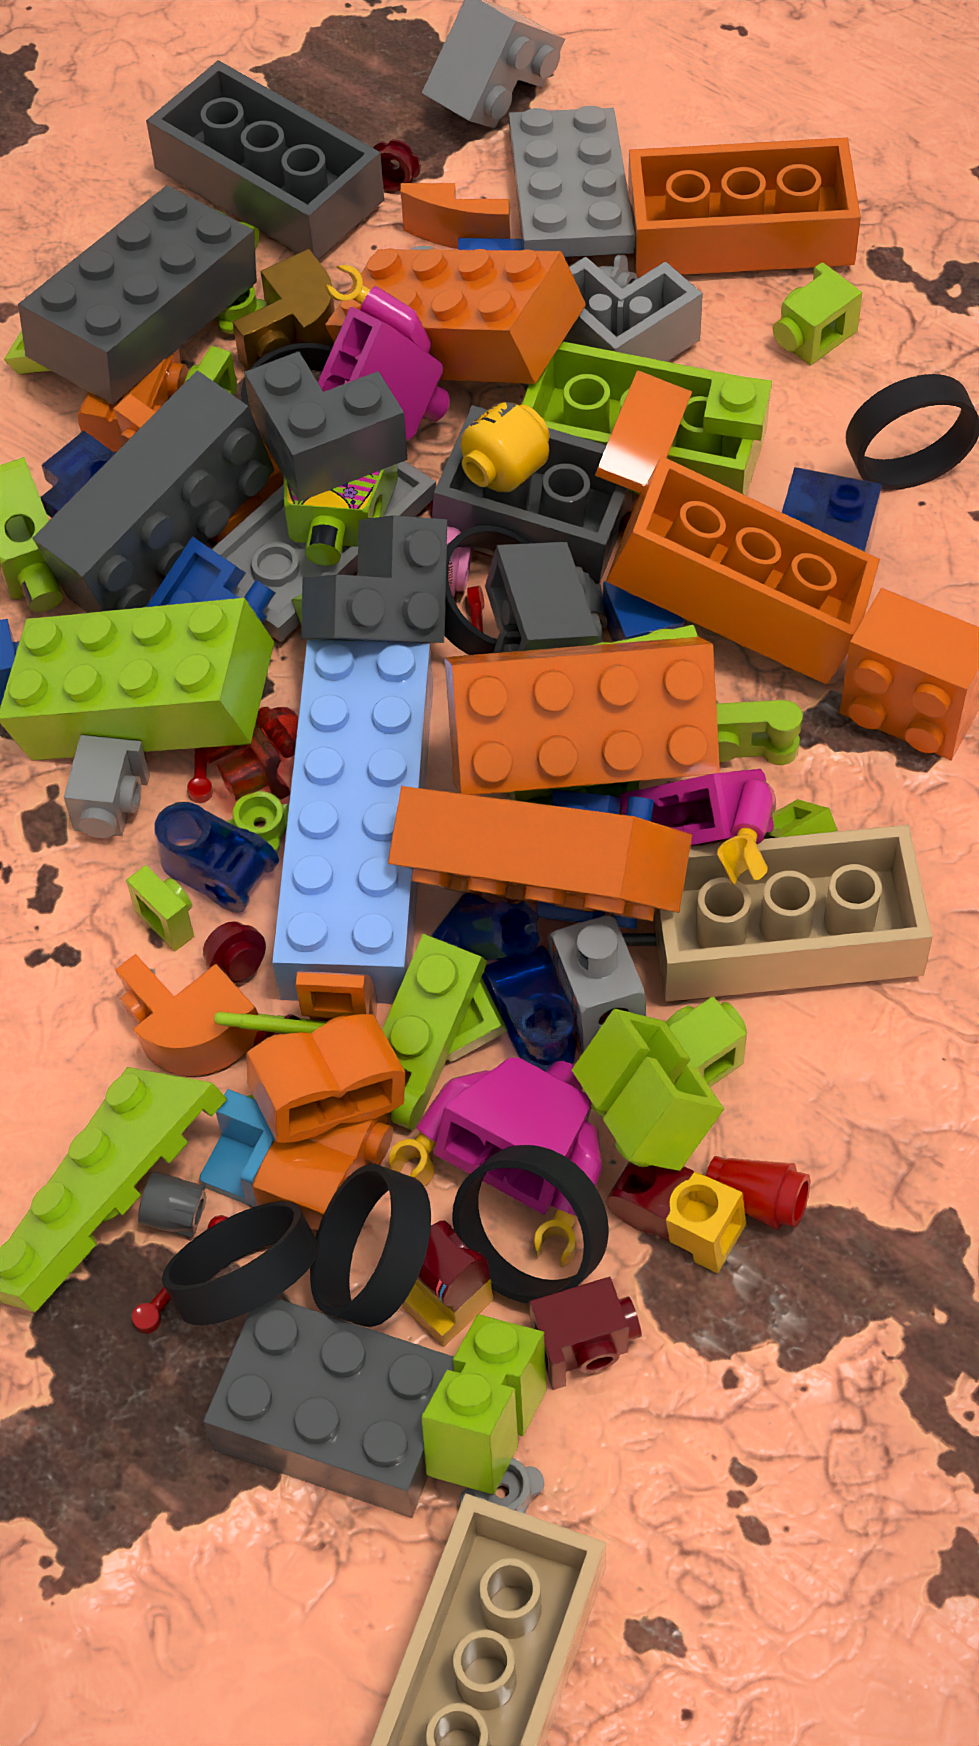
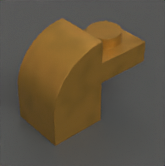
[232,249,335,371]

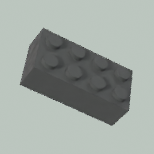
[146,60,385,260]
[18,185,257,405]
[32,370,275,613]

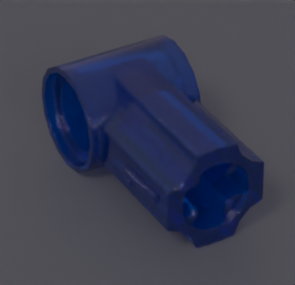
[430,893,541,961]

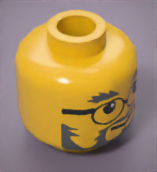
[460,402,550,492]

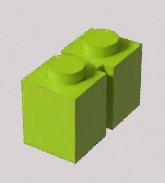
[572,1008,724,1171]
[421,1314,547,1495]

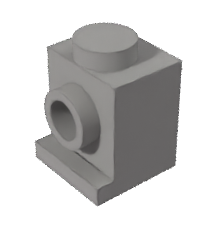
[64,735,150,838]

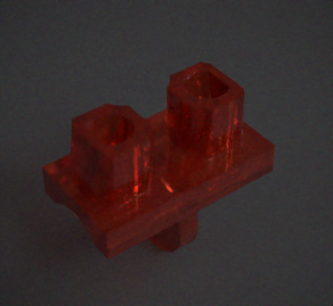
[199,706,299,802]

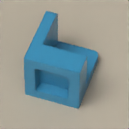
[200,1089,275,1207]

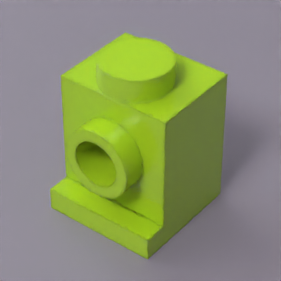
[773,262,863,366]
[666,996,747,1087]

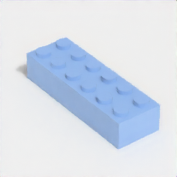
[272,640,433,1004]

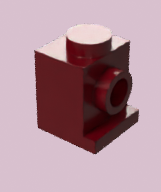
[530,1276,642,1390]

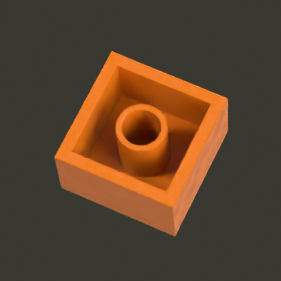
[839,588,979,761]

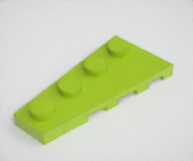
[0,1067,227,1312]

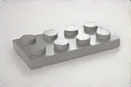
[509,106,635,257]
[212,461,436,642]

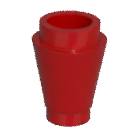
[706,1156,811,1230]

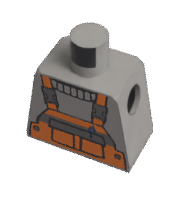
[546,915,646,1057]

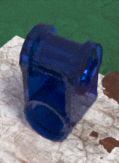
[154,802,280,913]
[482,945,577,1071]

